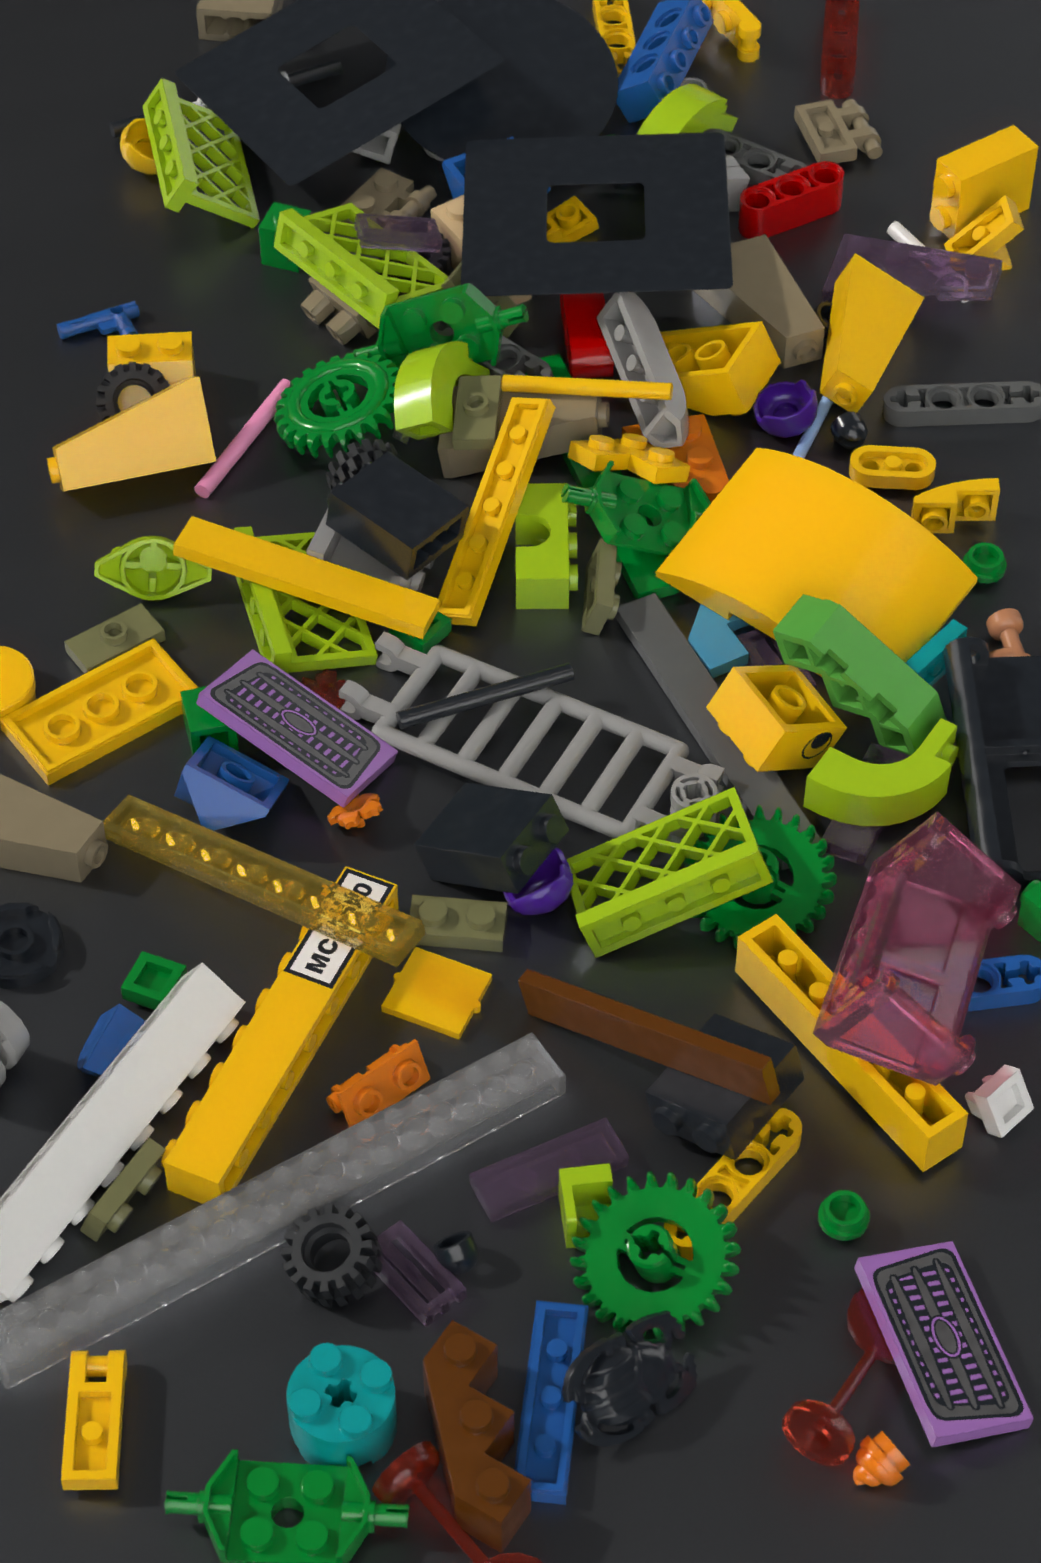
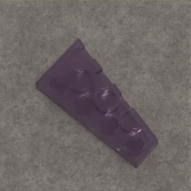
[822,233,1002,302]

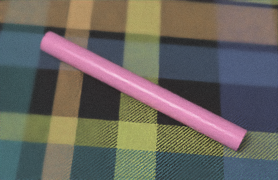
[194,379,291,498]

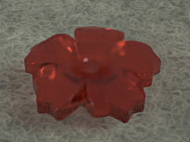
[300,669,346,710]

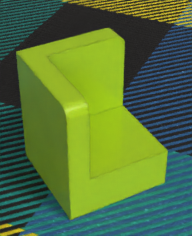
[558,1163,613,1249]

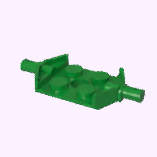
[354,283,529,368]
[561,461,711,556]
[165,1449,409,1563]

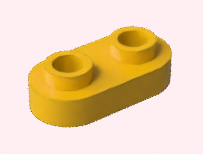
[849,445,936,490]

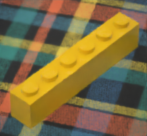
[735,914,968,1172]

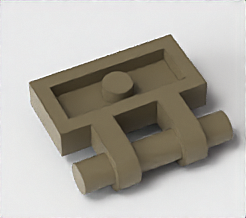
[794,99,883,164]
[339,167,437,235]

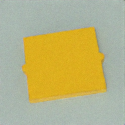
[381,947,493,1040]

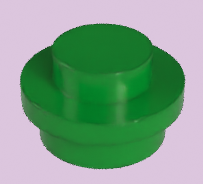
[963,542,1007,583]
[818,1190,870,1241]

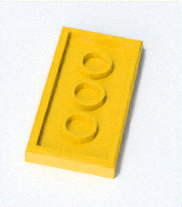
[0,638,198,786]

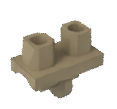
[300,277,377,346]

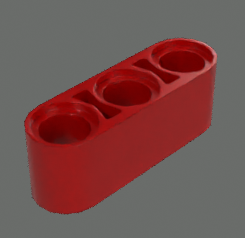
[738,161,844,239]
[559,293,614,379]

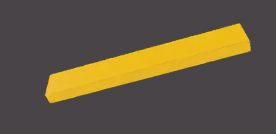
[438,397,555,626]
[173,516,440,639]

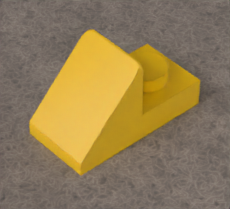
[944,195,1024,274]

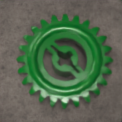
[274,352,399,458]
[683,804,837,949]
[570,1171,741,1340]

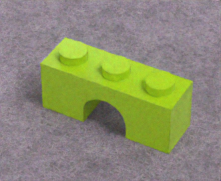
[515,483,578,609]

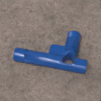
[57,301,140,340]

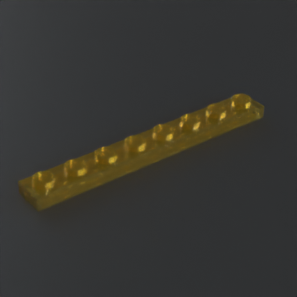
[103,795,426,967]

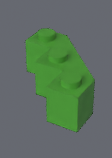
[773,594,946,758]

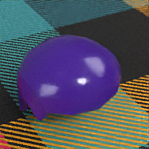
[753,379,818,439]
[503,847,574,915]

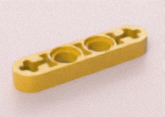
[592,0,636,77]
[664,1108,802,1261]

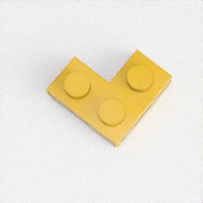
[568,433,690,484]

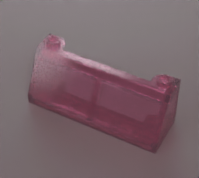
[812,811,1021,1086]

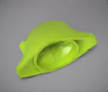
[94,535,212,600]

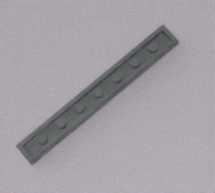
[615,593,821,871]

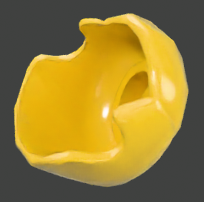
[120,118,157,175]

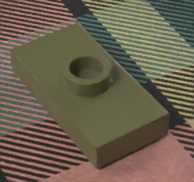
[452,375,503,450]
[64,603,166,674]

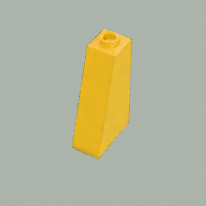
[820,253,924,412]
[47,376,216,491]

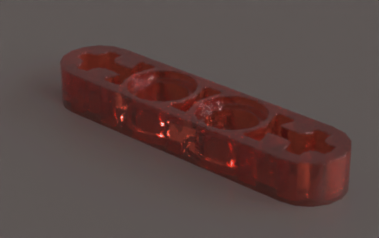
[820,0,859,99]

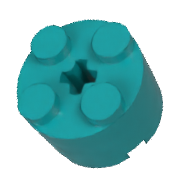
[286,1343,397,1466]

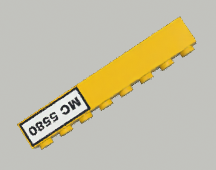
[161,866,399,1211]

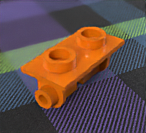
[326,1039,431,1133]

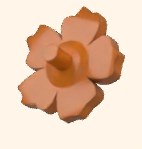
[327,793,383,830]

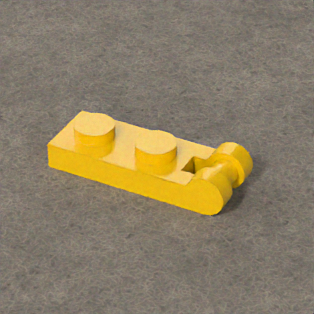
[702,0,761,63]
[61,1350,127,1490]

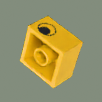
[706,665,847,772]

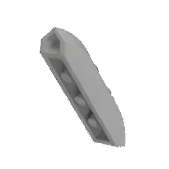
[596,292,689,448]

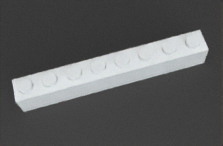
[0,962,246,1303]

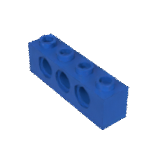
[616,0,714,124]

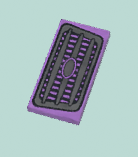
[196,649,398,808]
[854,1241,1034,1448]

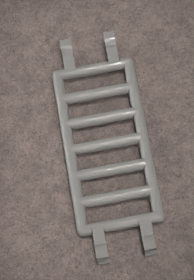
[339,632,725,844]

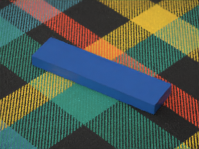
[514,1300,589,1505]

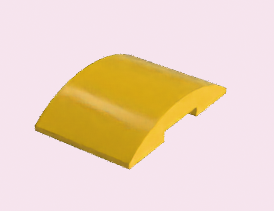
[656,448,978,677]

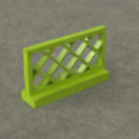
[142,78,260,228]
[274,203,449,329]
[234,526,378,674]
[566,787,773,958]

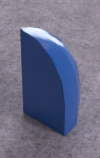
[77,1004,145,1076]

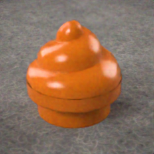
[853,1431,911,1487]

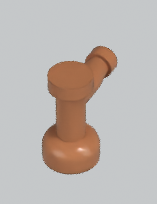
[971,608,1031,658]

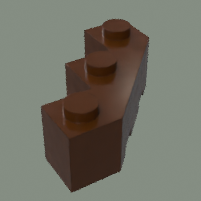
[423,1320,531,1553]

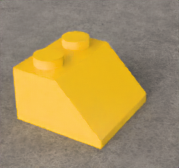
[107,331,196,411]

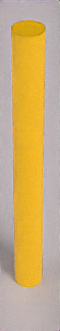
[501,374,673,400]

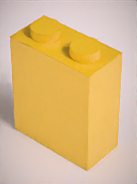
[929,125,1039,239]

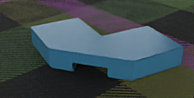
[688,604,750,678]

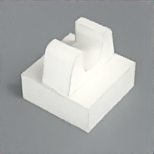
[965,1065,1034,1138]

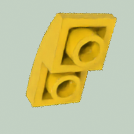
[547,195,599,243]
[911,478,1000,534]

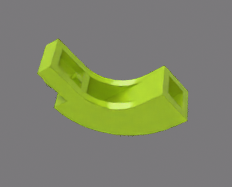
[637,83,738,135]
[394,341,490,440]
[803,718,959,826]

